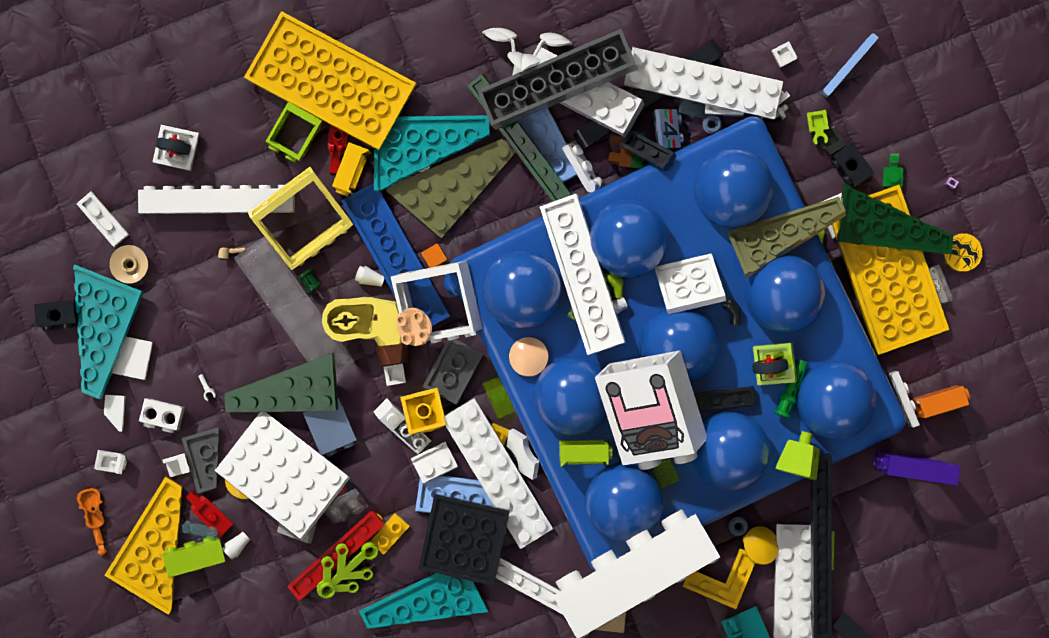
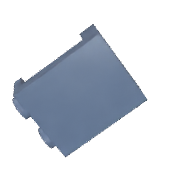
[303,397,358,457]

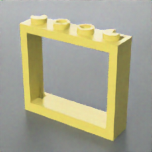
[248,167,353,270]

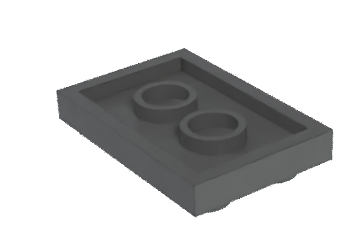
[423,339,483,405]

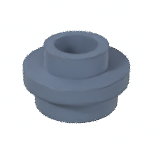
[703,115,722,134]
[728,517,748,536]

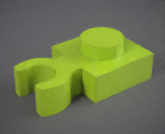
[806,110,829,145]

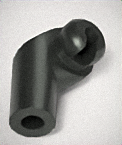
[722,298,742,326]

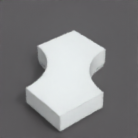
[506,429,539,480]

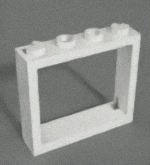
[391,261,482,345]

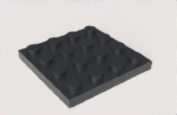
[419,493,510,586]

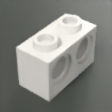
[139,398,185,433]

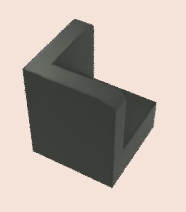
[817,126,846,157]

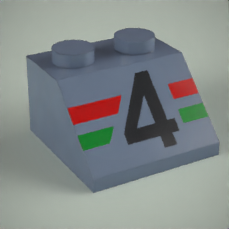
[653,109,684,150]

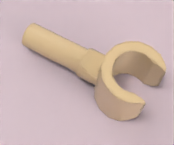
[218,247,245,259]

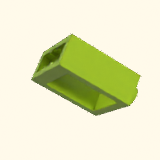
[266,101,324,163]

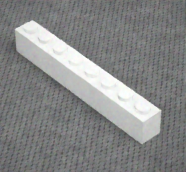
[138,185,295,214]

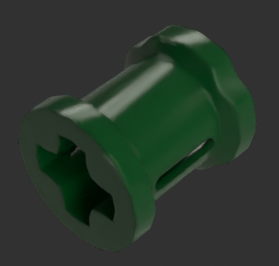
[297,268,322,294]

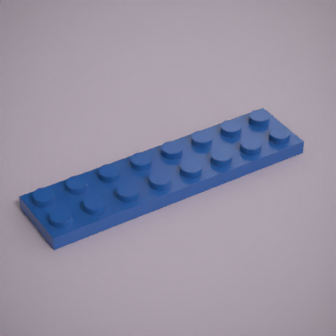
[342,183,450,326]

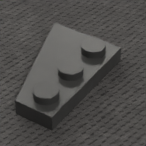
[182,427,219,493]

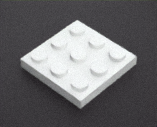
[655,253,726,315]

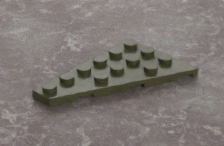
[385,139,516,239]

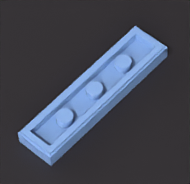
[821,33,879,98]

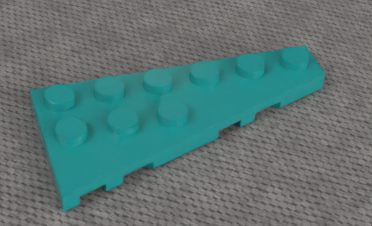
[359,573,488,629]

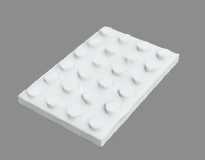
[215,412,350,540]

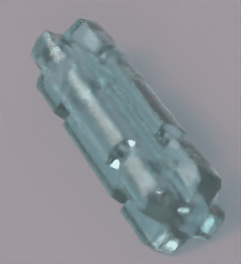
[182,521,218,539]

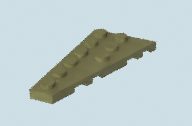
[727,197,846,279]

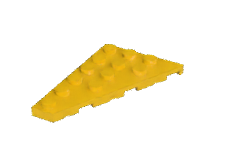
[104,477,183,615]

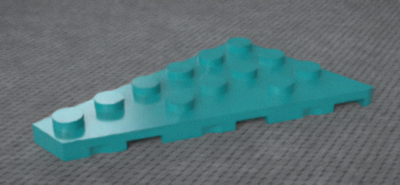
[374,115,490,192]
[73,265,144,399]

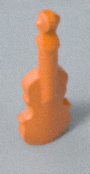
[76,488,107,556]

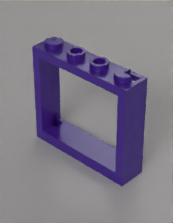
[872,451,961,486]

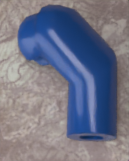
[444,274,460,297]

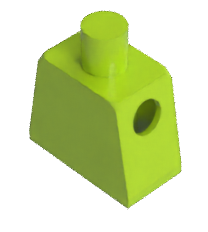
[775,431,820,480]

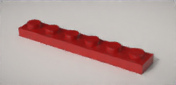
[287,510,386,601]

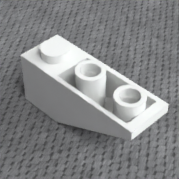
[374,398,431,454]

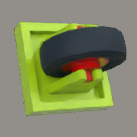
[752,342,797,385]

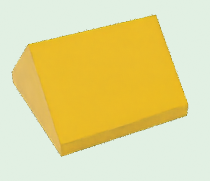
[400,388,447,435]

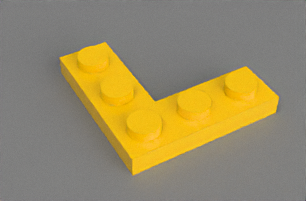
[683,548,755,609]

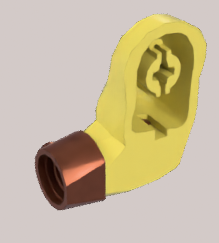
[322,297,408,365]

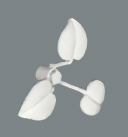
[482,28,572,75]

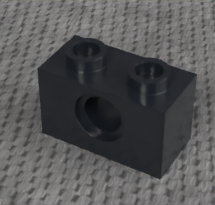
[831,142,875,187]
[34,300,78,331]

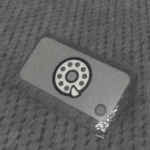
[928,265,953,304]

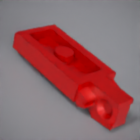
[186,491,234,538]

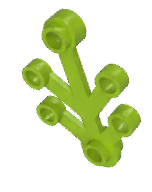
[317,542,378,598]

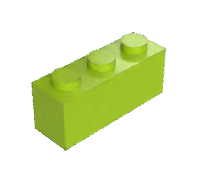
[161,536,225,578]

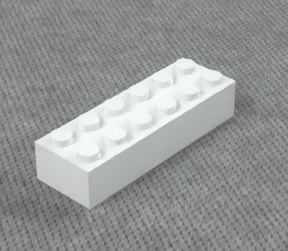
[530,47,644,137]

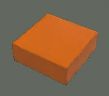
[421,243,447,268]

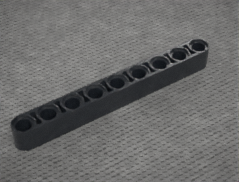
[572,39,724,150]

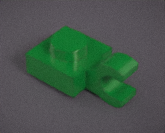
[882,154,903,187]

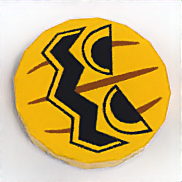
[944,234,982,271]

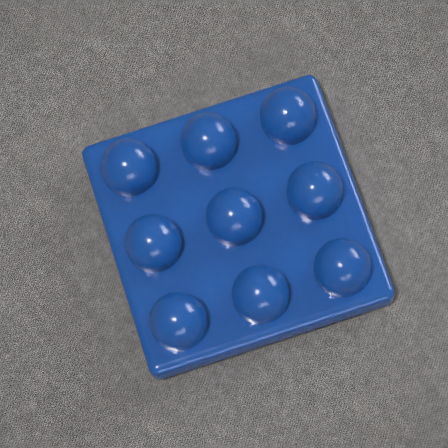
[449,117,906,572]

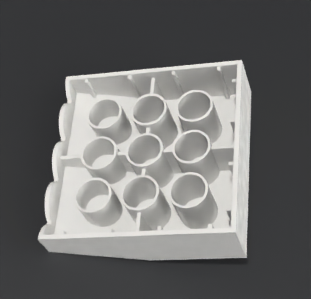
[553,510,720,638]

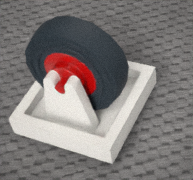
[153,125,199,171]

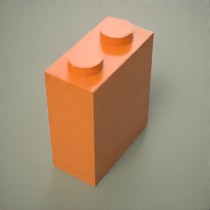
[912,385,970,418]

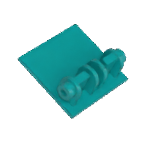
[721,606,770,638]

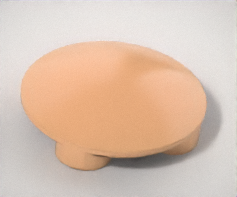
[396,308,432,346]
[509,337,548,376]

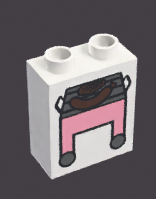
[595,350,706,470]

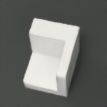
[162,453,191,477]

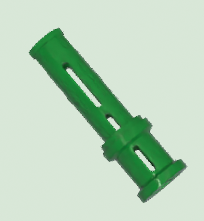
[774,359,809,419]

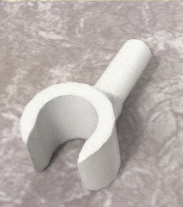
[198,374,216,401]

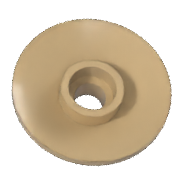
[110,245,148,283]

